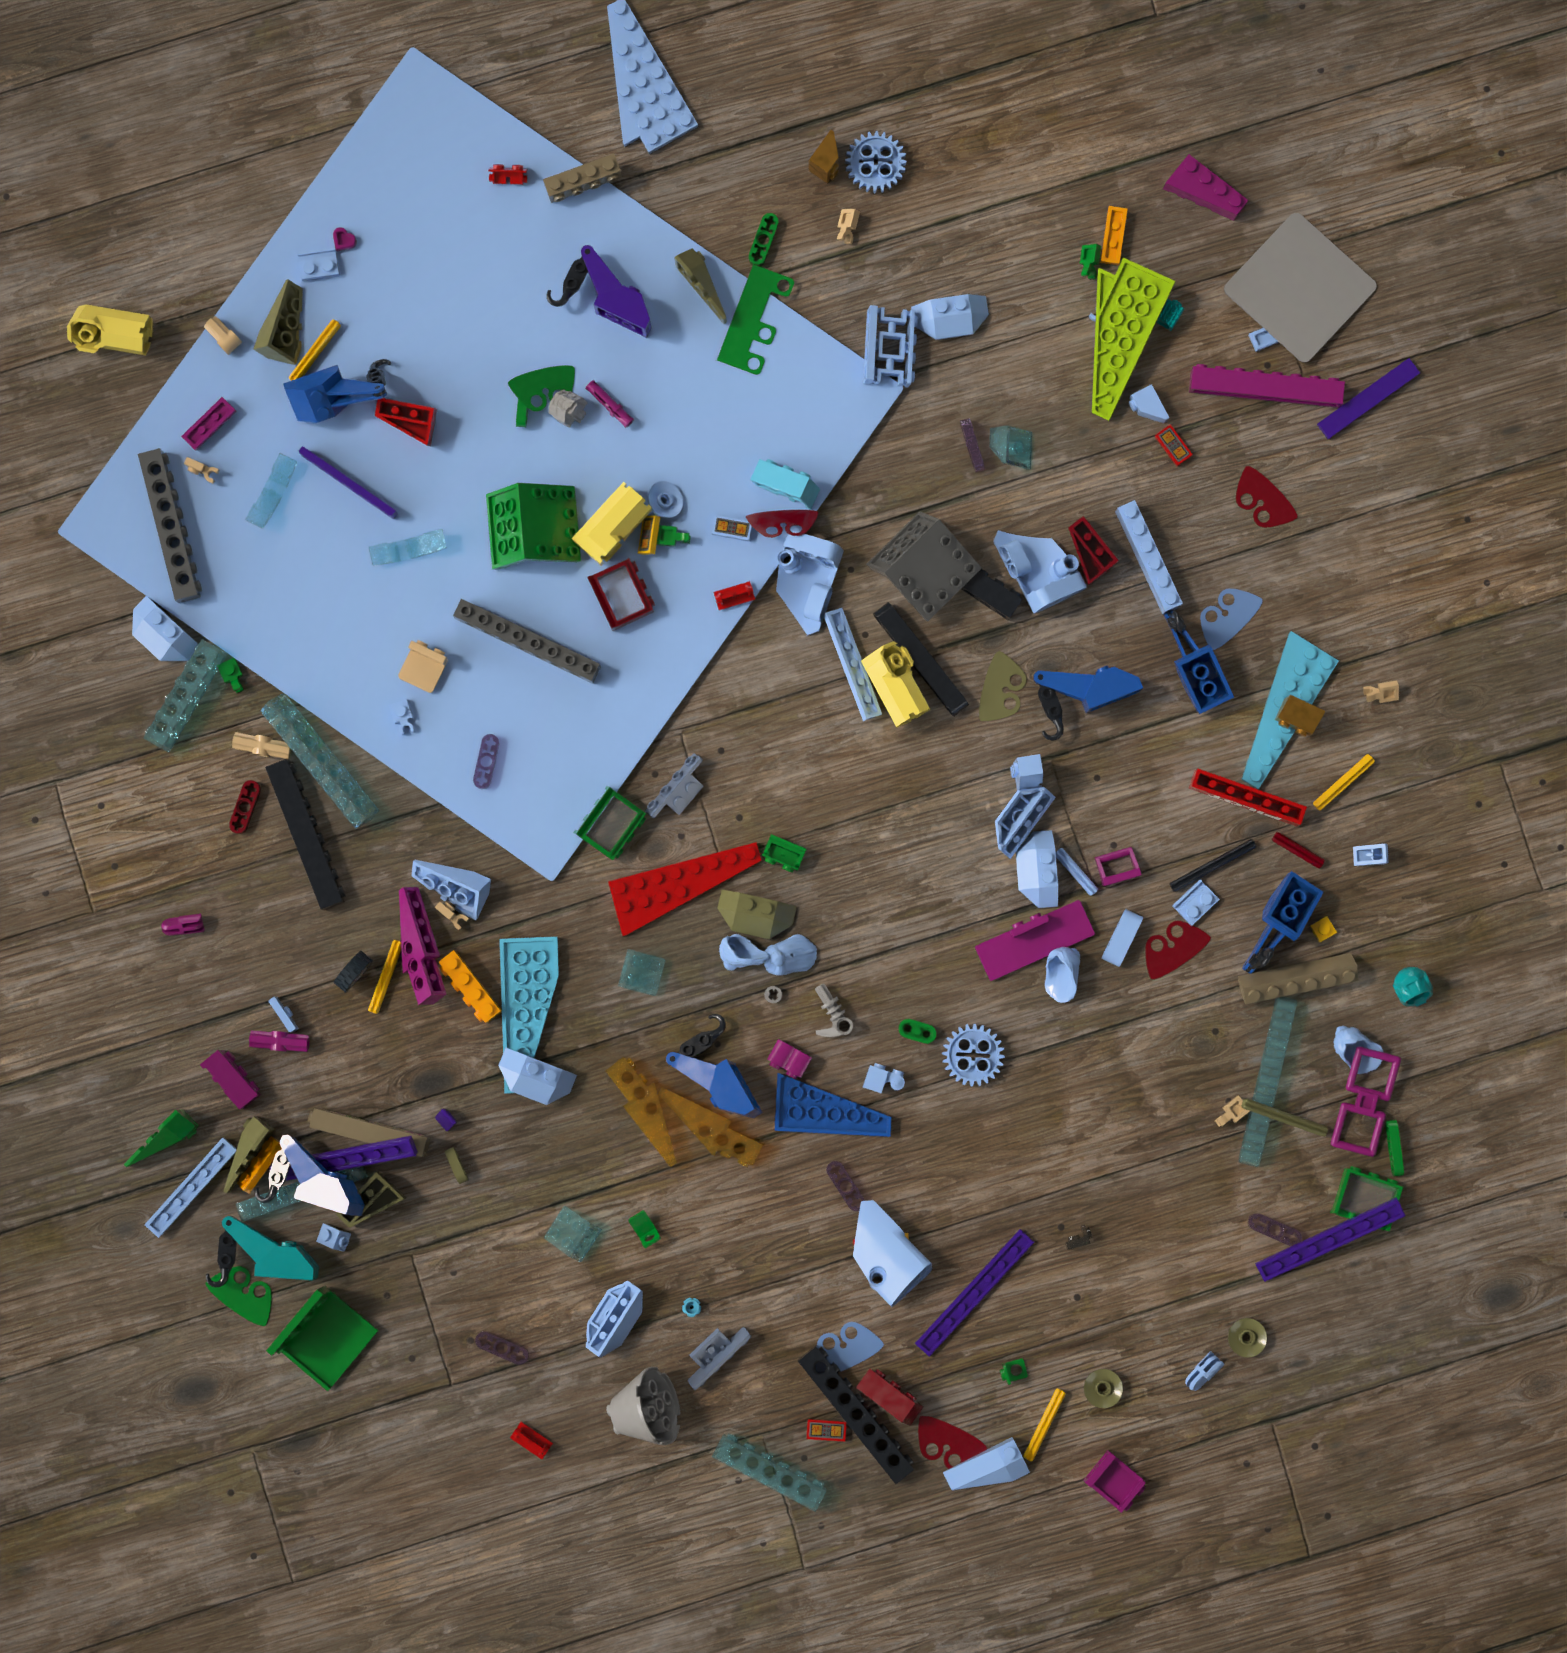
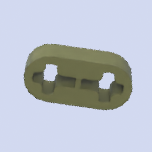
[445,1147,468,1184]

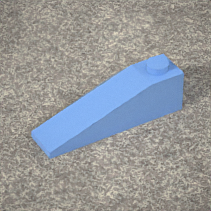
[412,860,491,920]

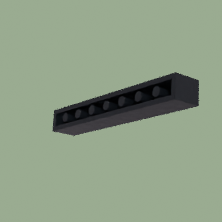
[265,758,346,910]

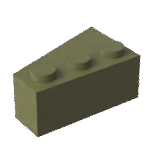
[336,1171,407,1228]

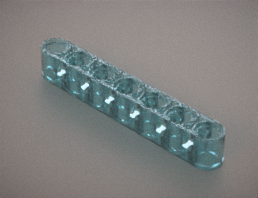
[235,1166,368,1222]

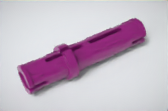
[585,380,634,428]

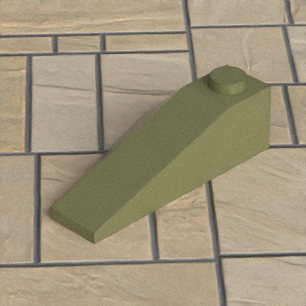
[674,248,727,324]

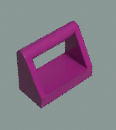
[1094,847,1142,887]

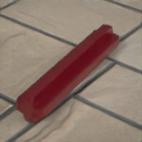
[1272,832,1325,869]

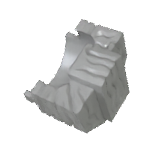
[549,389,587,428]

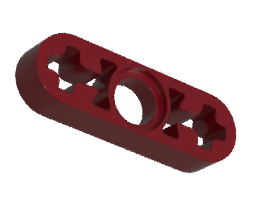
[229,780,261,834]

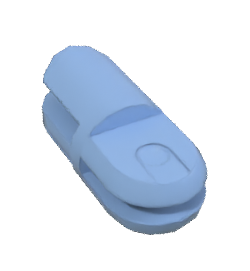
[1185,1351,1225,1391]

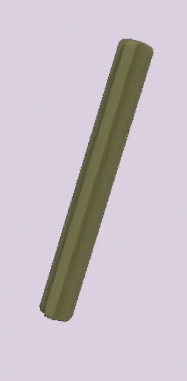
[1241,1098,1328,1137]

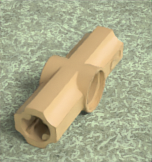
[232,732,293,760]

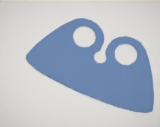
[1200,588,1262,650]
[815,1322,884,1372]

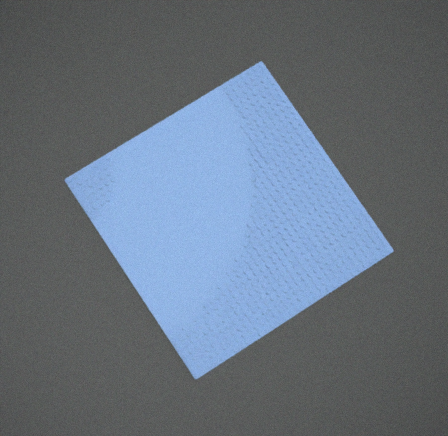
[58,47,903,881]

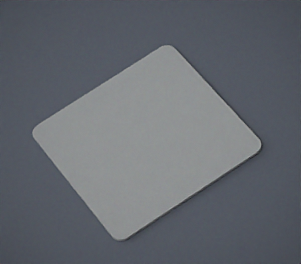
[1224,213,1377,362]

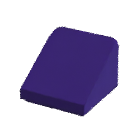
[435,1108,457,1131]

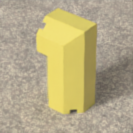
[67,305,153,355]
[572,482,652,566]
[861,641,930,728]

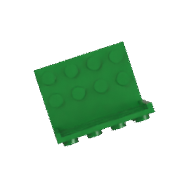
[486,483,581,570]
[266,1285,379,1391]

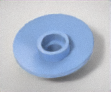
[647,481,683,518]

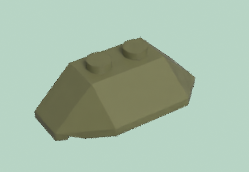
[718,890,797,939]

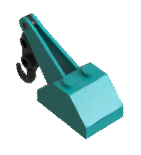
[206,1216,319,1288]

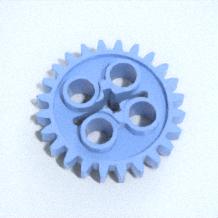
[845,131,907,193]
[942,1024,1005,1086]

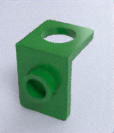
[628,1210,661,1248]
[1000,1358,1028,1385]

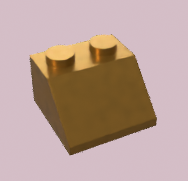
[809,130,839,183]
[1275,695,1325,737]

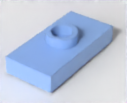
[269,997,299,1032]

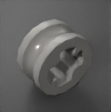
[764,986,782,1003]

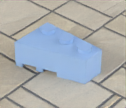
[1010,754,1043,791]

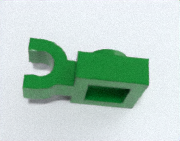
[1080,244,1101,280]
[656,525,691,547]
[217,658,244,693]

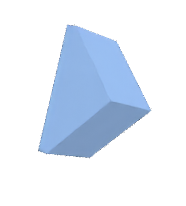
[1353,844,1389,866]

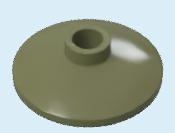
[1228,1318,1267,1357]
[1084,1369,1123,1408]

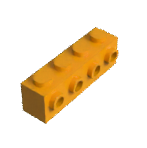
[439,950,502,1023]

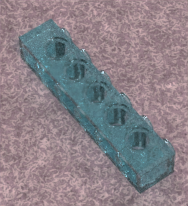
[144,639,227,753]
[712,1433,827,1512]

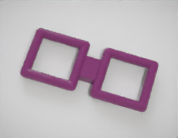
[1331,1046,1401,1157]

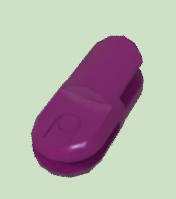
[161,913,205,936]

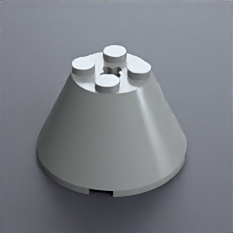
[607,1367,680,1446]

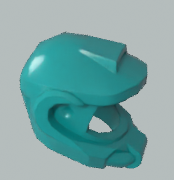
[1393,967,1433,1007]

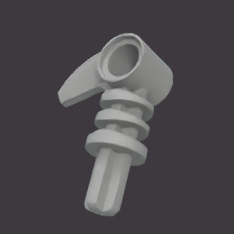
[815,983,853,1037]

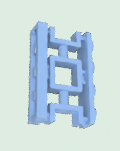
[863,305,918,388]

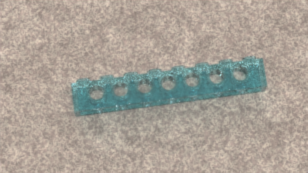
[261,693,379,829]

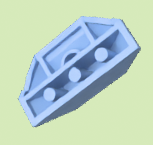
[911,294,989,340]
[132,596,202,661]
[995,787,1056,859]
[1016,830,1058,908]
[498,1047,577,1105]
[586,1281,643,1358]

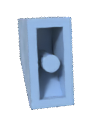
[1129,384,1169,423]

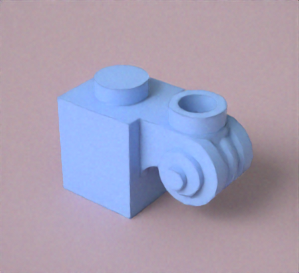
[863,1063,905,1093]

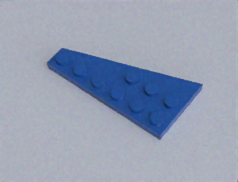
[775,1073,891,1137]

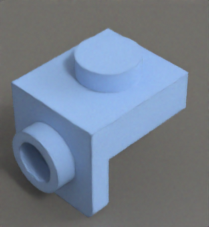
[316,1223,351,1251]

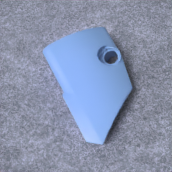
[776,530,844,635]
[993,530,1087,614]
[853,1200,932,1307]

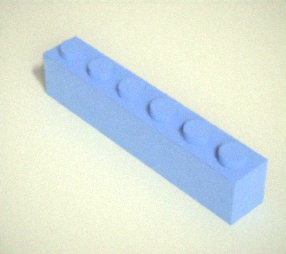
[1115,500,1183,615]

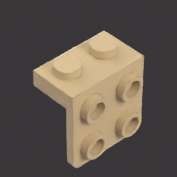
[398,640,448,693]

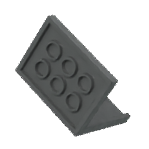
[866,511,982,621]

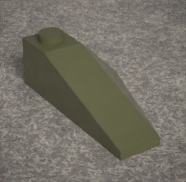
[253,279,303,365]
[224,1116,275,1193]

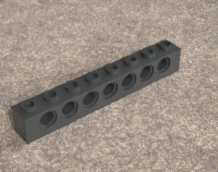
[138,448,202,603]
[453,599,601,684]

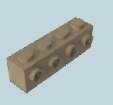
[543,154,622,203]

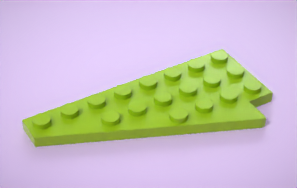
[1092,258,1175,421]

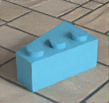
[750,459,820,510]

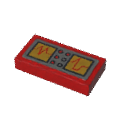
[1154,424,1193,467]
[806,1419,846,1442]

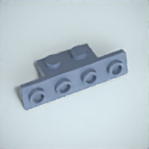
[645,753,703,818]
[688,1327,751,1390]

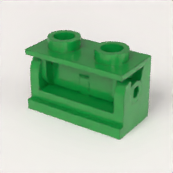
[762,834,806,873]

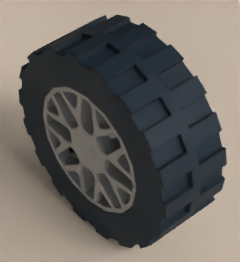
[334,950,373,993]

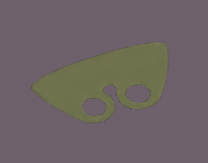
[979,651,1026,721]

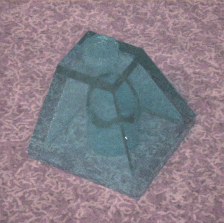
[989,425,1032,470]

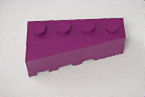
[1163,154,1248,221]

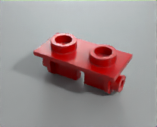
[488,164,528,185]
[713,581,755,610]
[510,1422,553,1459]

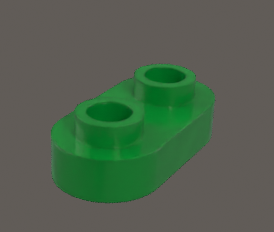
[898,1019,936,1044]

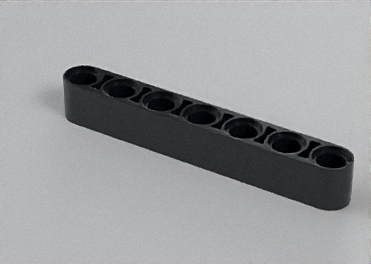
[873,602,969,717]

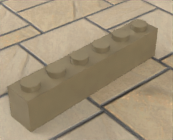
[1238,953,1359,1004]

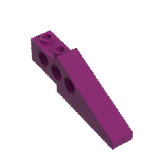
[399,887,447,1005]

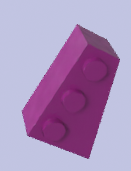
[200,1050,261,1110]

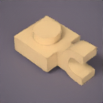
[837,209,860,244]
[184,457,220,484]
[1363,680,1399,703]
[435,902,469,931]
[1215,1095,1250,1127]

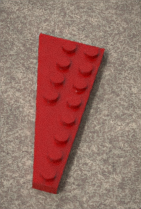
[608,842,761,936]

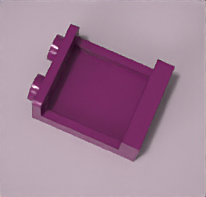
[1084,1450,1146,1513]

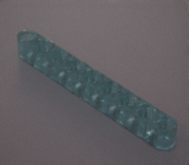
[1238,997,1297,1167]

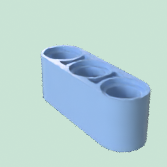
[1102,909,1143,967]

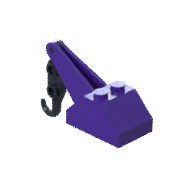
[546,245,652,338]

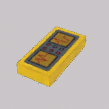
[638,515,660,555]

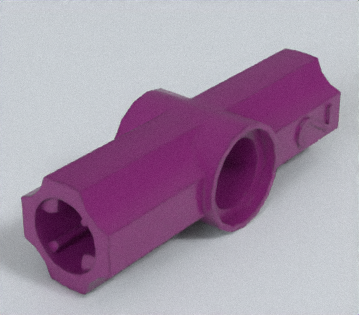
[249,1030,310,1052]

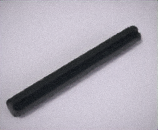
[1170,839,1256,892]

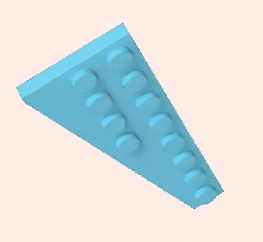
[1241,631,1339,789]

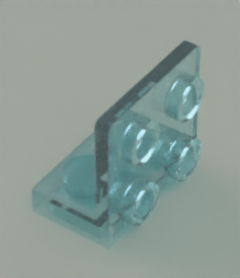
[618,949,666,996]
[544,1206,602,1262]

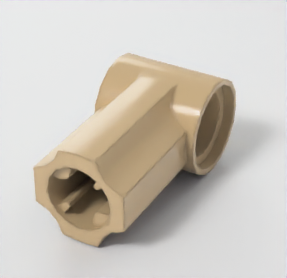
[204,316,242,355]

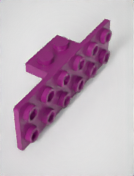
[975,900,1095,981]

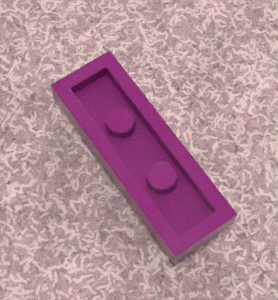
[181,397,237,451]

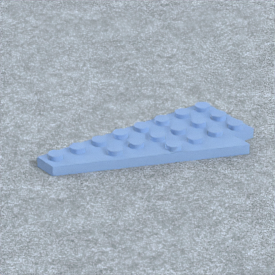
[607,0,698,154]

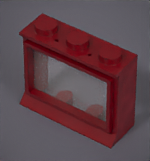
[587,558,655,631]

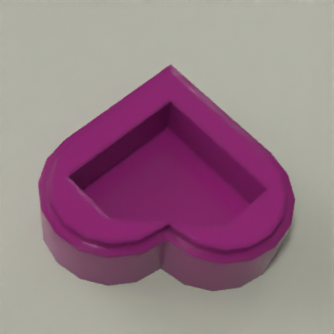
[333,227,357,252]

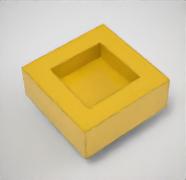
[1310,916,1337,943]

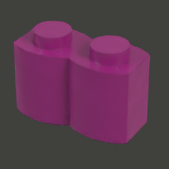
[767,1039,812,1079]

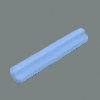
[1056,848,1098,896]

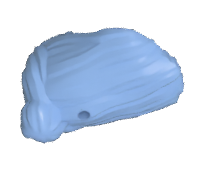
[719,934,769,971]
[764,934,817,975]
[1045,947,1080,1003]
[1334,1026,1383,1074]

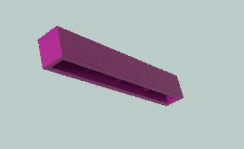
[1189,364,1345,408]

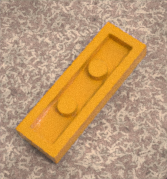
[1100,206,1127,266]
[237,1136,282,1194]

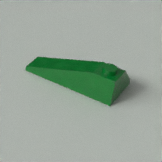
[124,1109,199,1167]

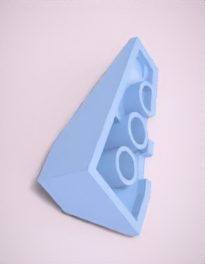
[943,1437,1030,1490]

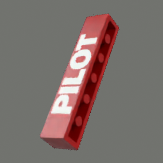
[1188,768,1307,826]

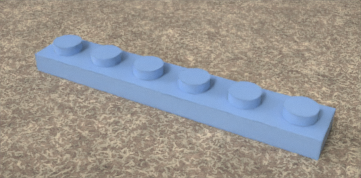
[823,608,882,721]
[145,1137,237,1238]

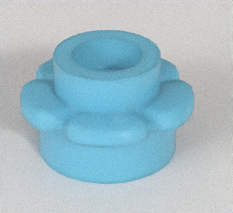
[682,1298,701,1317]

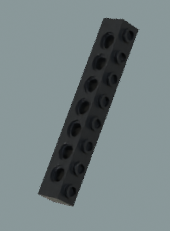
[798,1345,914,1484]

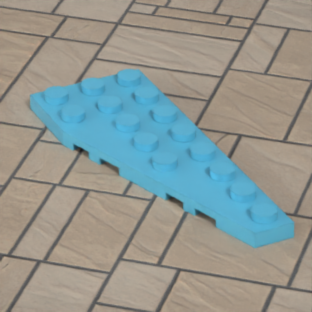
[500,937,559,1093]

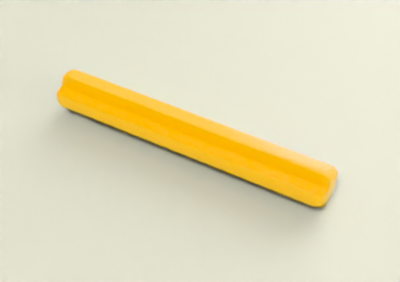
[289,319,341,381]
[1313,754,1375,811]
[368,940,402,1014]
[1023,1388,1066,1461]

